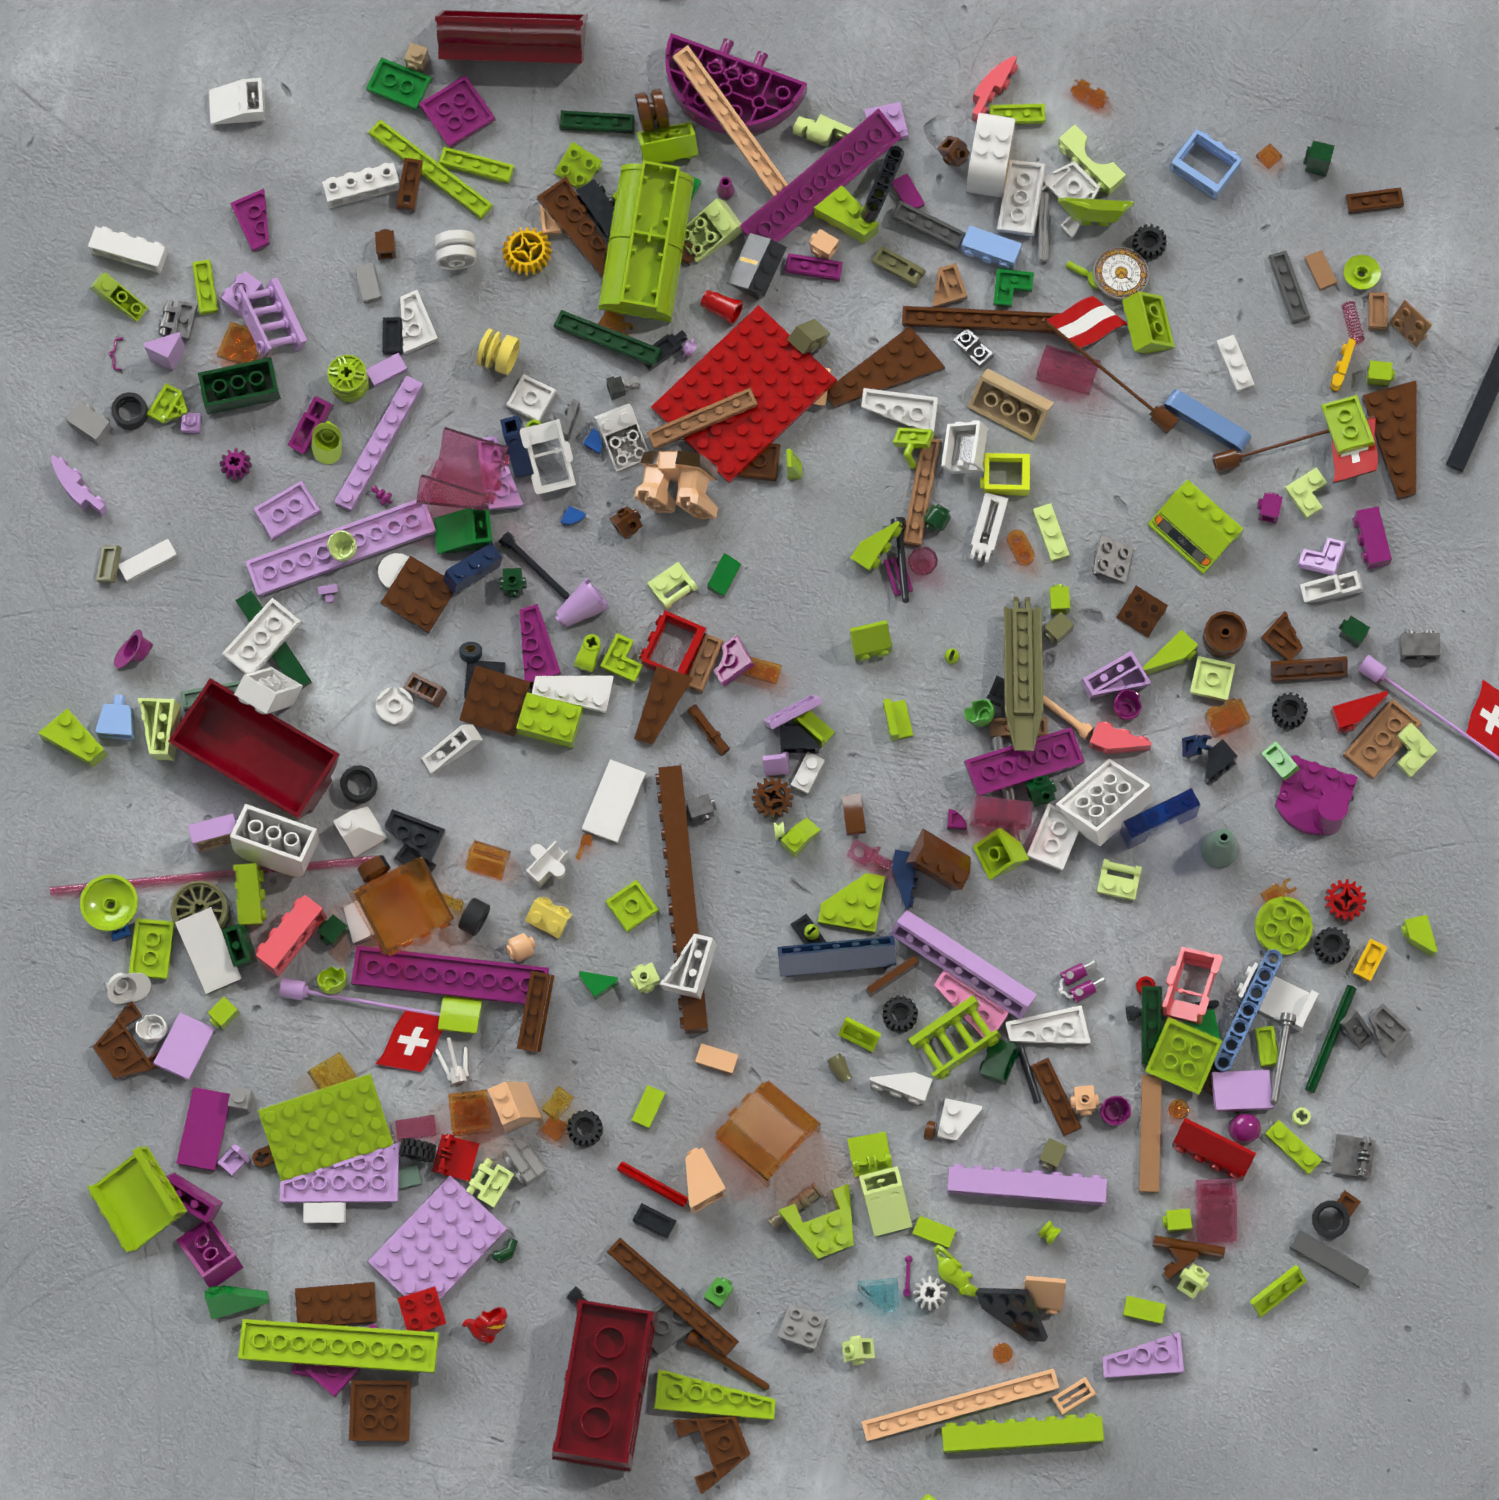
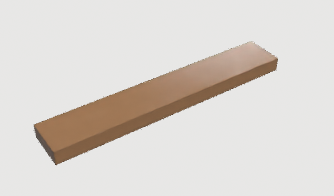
[647,388,758,451]
[903,439,941,547]
[1139,1075,1162,1193]

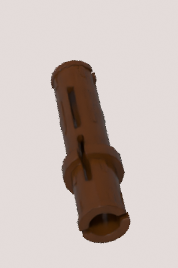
[687,704,730,756]

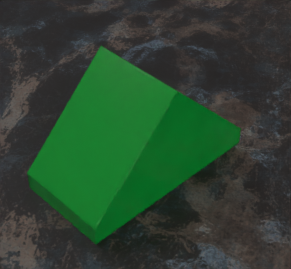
[579,971,619,1001]

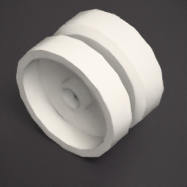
[434,230,477,270]

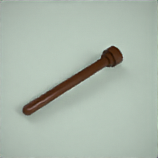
[684,1330,770,1390]

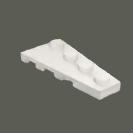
[861,388,938,432]
[531,676,614,713]
[1005,1006,1091,1044]

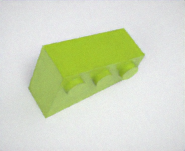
[814,185,879,244]
[38,708,107,767]
[233,863,267,926]

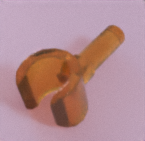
[575,834,593,860]

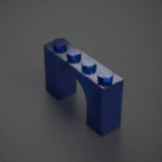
[1120,788,1201,850]

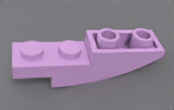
[51,455,108,516]

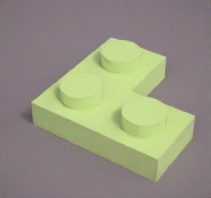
[1285,467,1327,519]
[1396,723,1437,777]

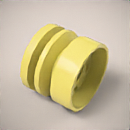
[476,328,520,375]

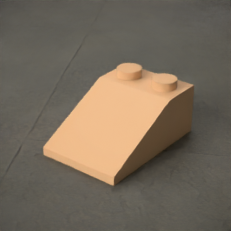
[1023,1276,1066,1315]

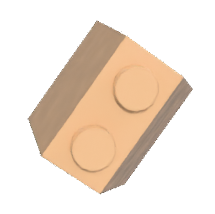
[488,1081,542,1133]
[685,1147,727,1214]

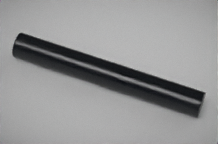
[1018,1046,1041,1104]

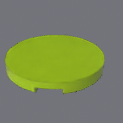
[1254,897,1313,955]

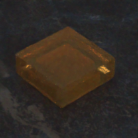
[1256,143,1282,170]
[541,1114,567,1142]

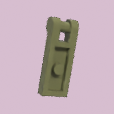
[872,246,926,288]

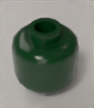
[923,504,951,533]

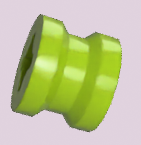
[1037,1220,1062,1245]

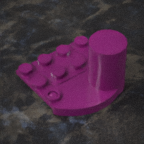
[1275,755,1358,836]

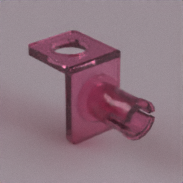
[847,839,893,872]

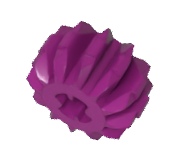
[219,448,252,481]

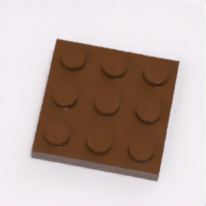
[380,555,453,633]
[459,666,531,737]
[349,1380,412,1442]

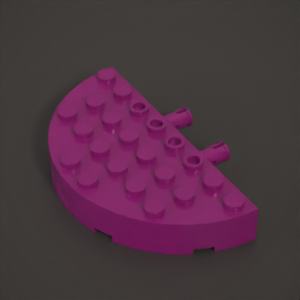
[665,33,807,134]

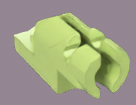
[793,114,853,146]

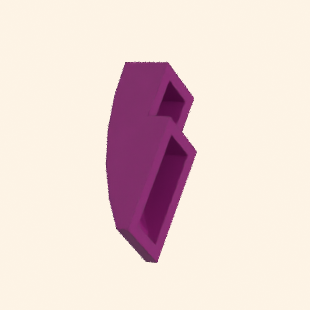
[287,396,334,454]

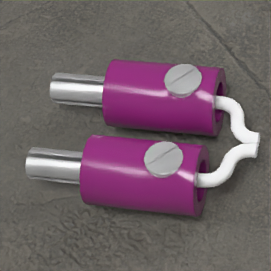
[1058,961,1106,1003]

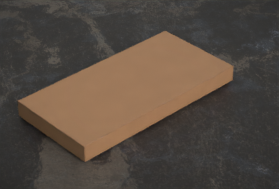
[1343,699,1422,780]

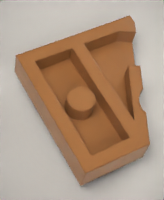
[932,263,968,307]

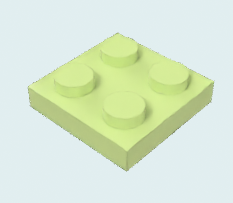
[1190,656,1235,702]

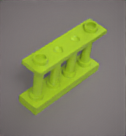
[909,995,1002,1081]

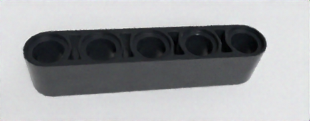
[861,146,904,223]

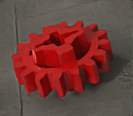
[1324,879,1367,922]

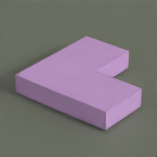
[1298,538,1346,575]

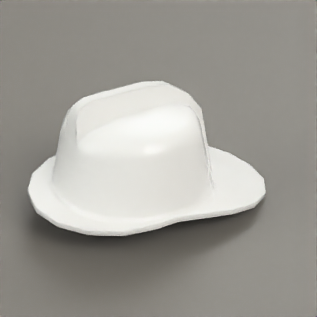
[106,973,151,1004]

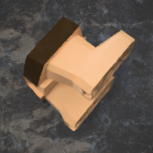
[634,451,718,519]

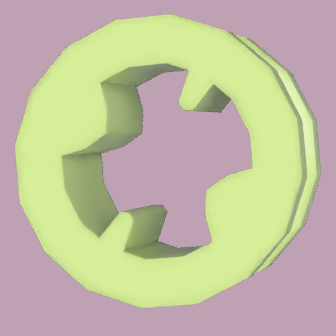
[774,822,785,840]
[1292,1107,1311,1126]

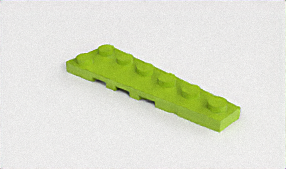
[655,1369,776,1420]

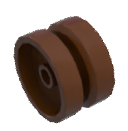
[635,88,669,133]
[1202,611,1247,659]

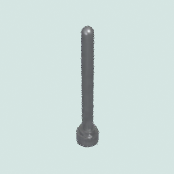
[1270,1012,1296,1105]

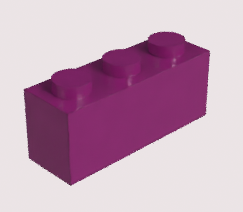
[1352,506,1392,569]
[166,1173,223,1222]

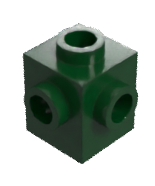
[499,568,527,598]
[1025,775,1057,807]

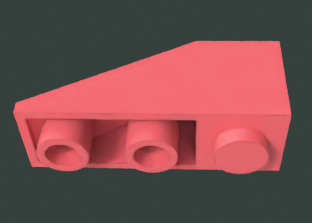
[1089,721,1152,754]

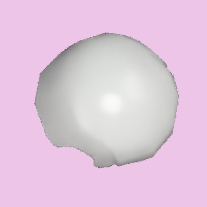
[136,1014,167,1044]

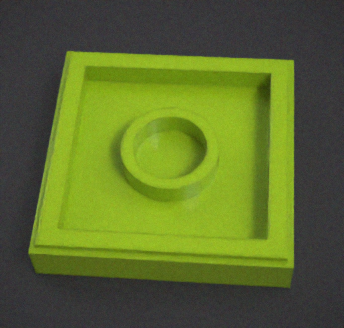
[605,879,659,933]

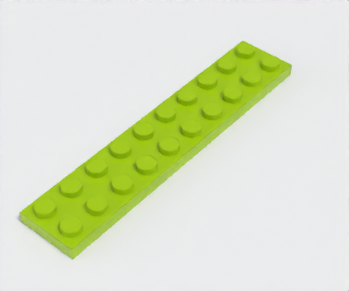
[238,1319,440,1374]

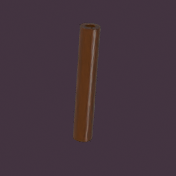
[1153,1235,1225,1259]

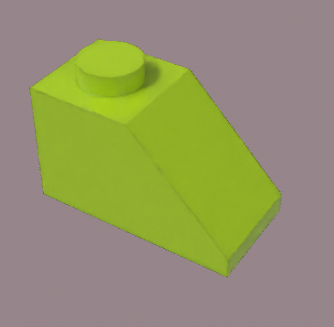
[781,817,821,858]
[1401,914,1438,956]

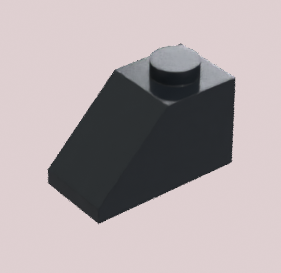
[780,723,819,753]

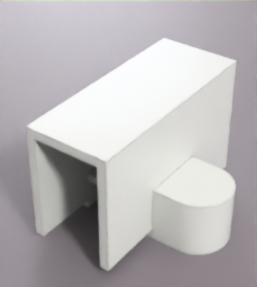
[526,840,569,888]

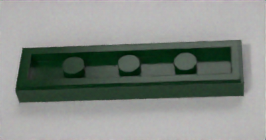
[559,110,634,134]
[1141,986,1162,1065]

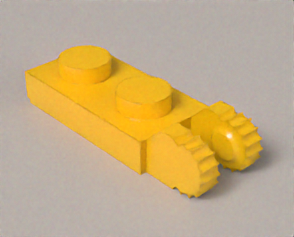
[1330,338,1356,391]

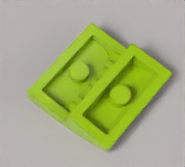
[438,995,483,1035]

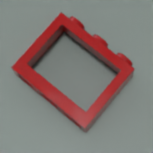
[639,610,707,675]

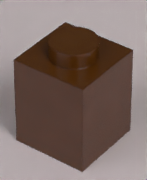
[375,229,396,260]

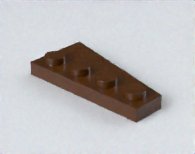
[634,666,694,745]

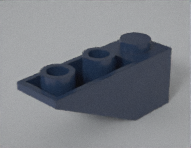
[500,415,534,478]
[891,849,919,911]

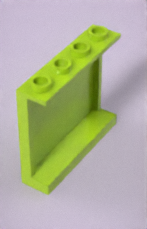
[87,1146,188,1253]

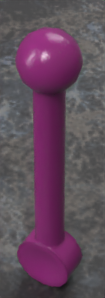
[903,1255,913,1297]

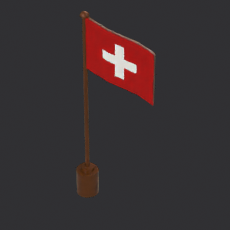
[1212,413,1379,484]

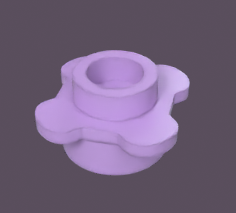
[682,338,698,357]

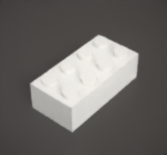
[234,667,303,714]

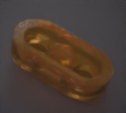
[1007,529,1035,566]

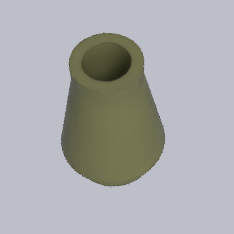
[827,1053,852,1083]

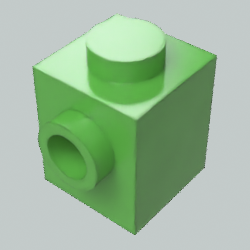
[704,1277,734,1310]

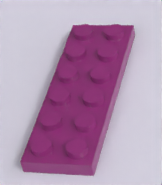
[964,727,1085,798]

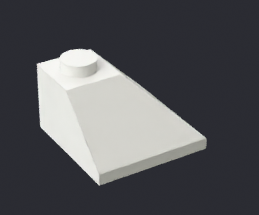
[333,806,388,858]

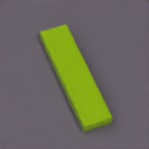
[438,147,515,184]

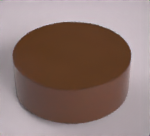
[924,1121,937,1141]

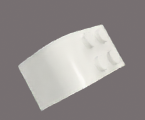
[966,113,1016,198]
[230,804,319,877]

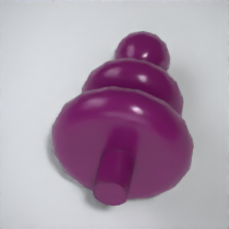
[371,486,392,506]

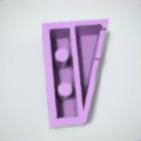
[1080,651,1151,698]

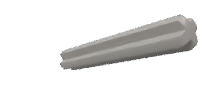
[1038,192,1049,263]

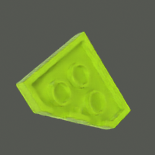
[818,873,885,934]

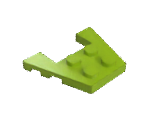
[777,1184,854,1260]

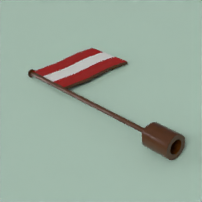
[1041,296,1179,434]

